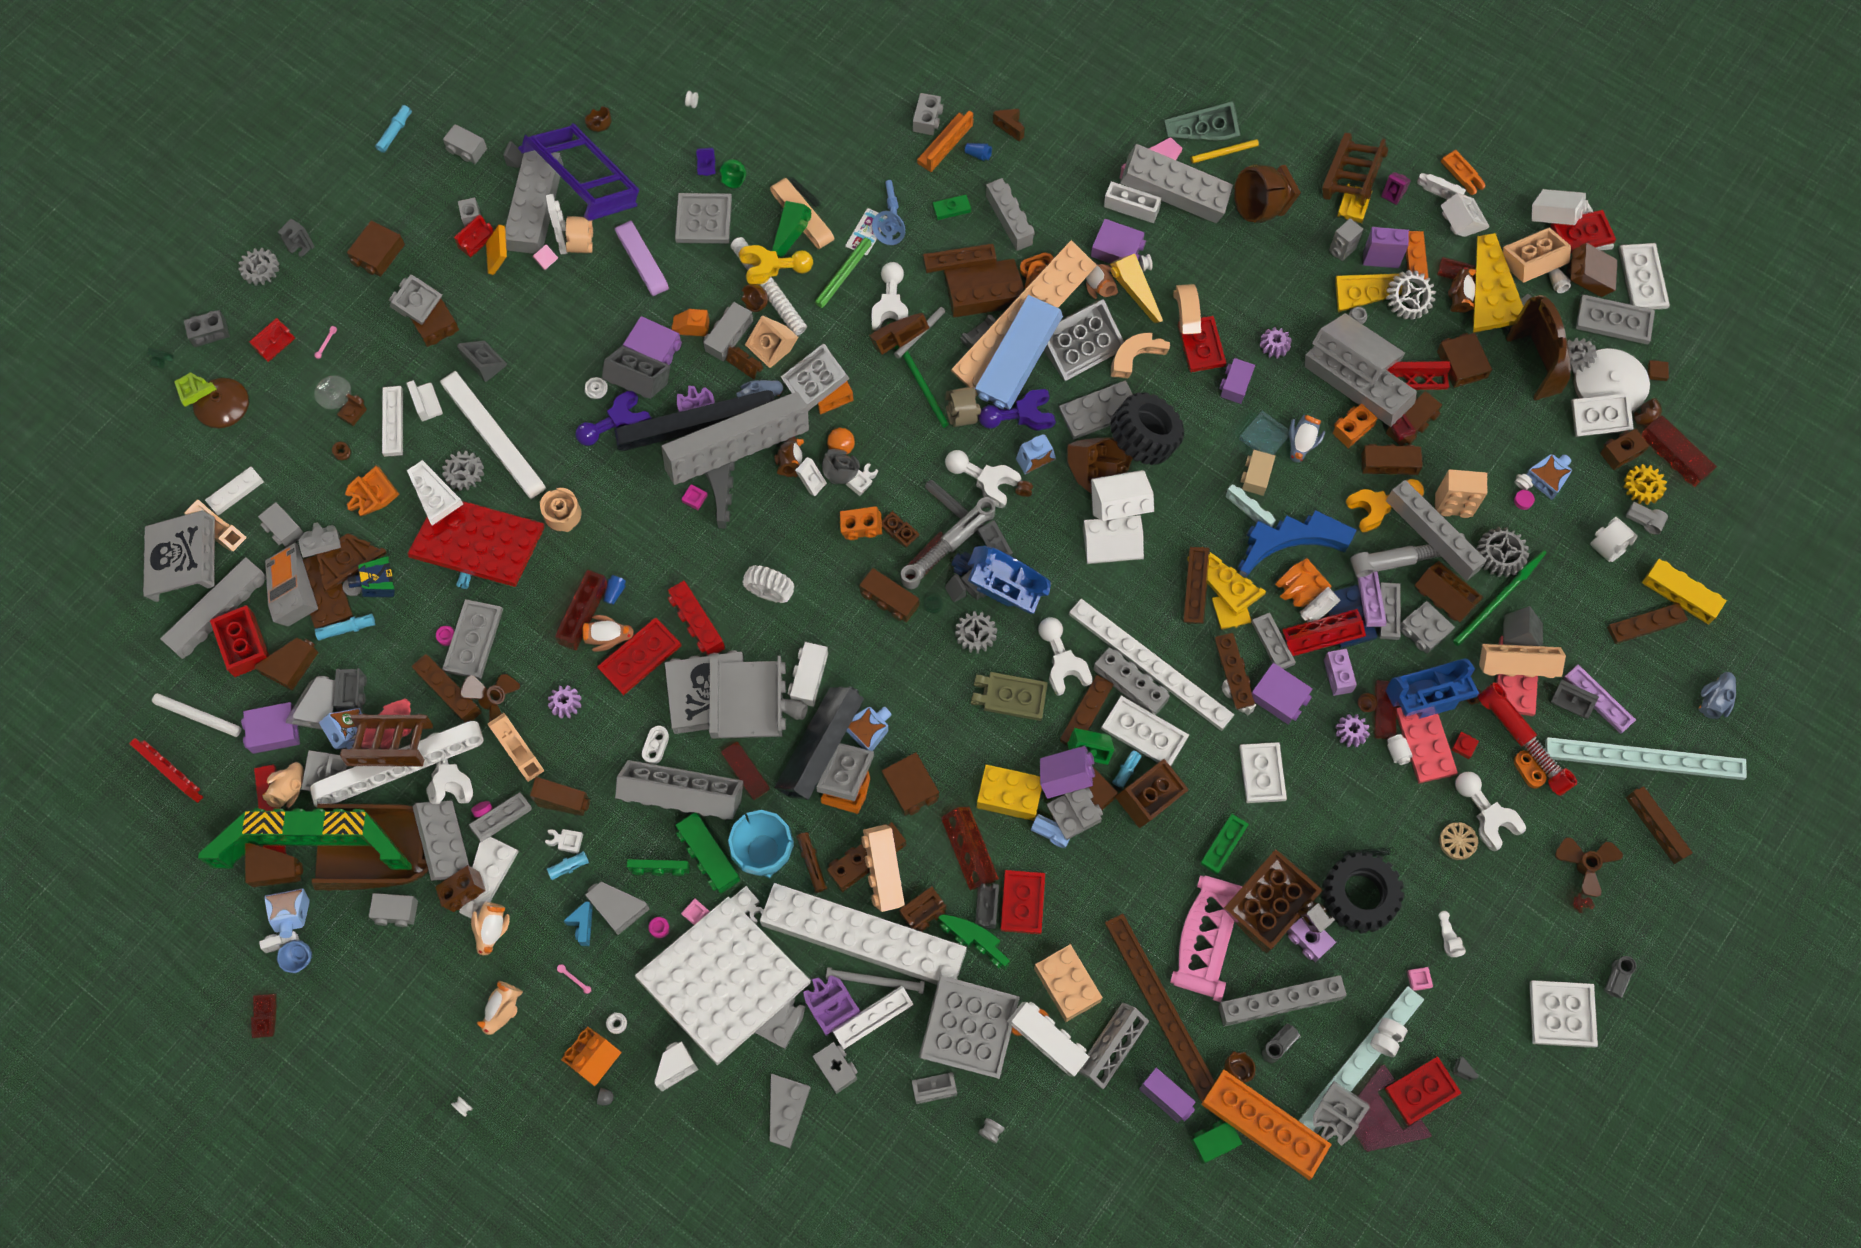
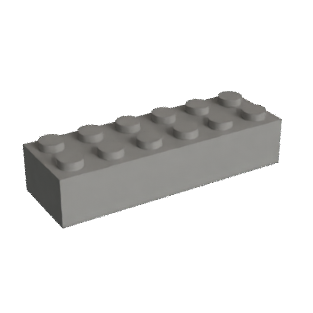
[1120,144,1233,223]
[505,150,563,254]
[1305,346,1417,427]
[615,760,743,819]

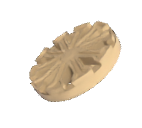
[1439,823,1478,860]

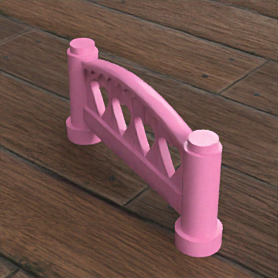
[1170,875,1243,1002]

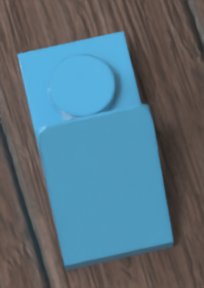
[564,902,593,946]

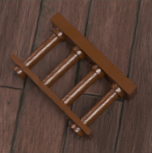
[1322,133,1388,206]
[340,714,433,767]

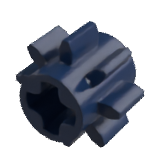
[951,552,973,576]

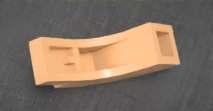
[1173,284,1201,334]
[1110,333,1170,378]
[184,499,247,551]
[488,713,544,782]

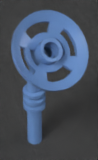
[872,180,905,245]

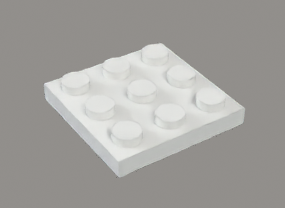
[1530,981,1598,1048]

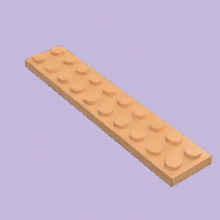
[951,240,1097,396]

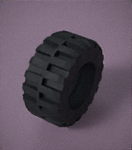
[1110,392,1184,465]
[1322,852,1404,933]

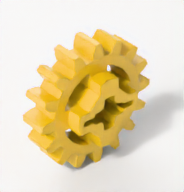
[1623,464,1667,505]

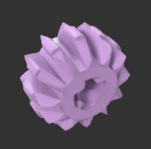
[1260,327,1292,359]
[548,685,581,719]
[1336,714,1370,748]

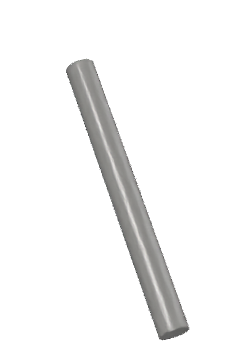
[894,307,945,359]

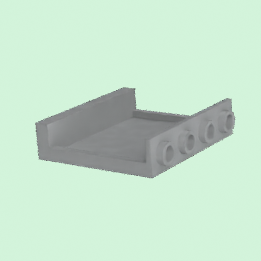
[1312,313,1405,384]

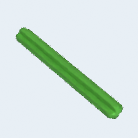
[815,237,872,308]

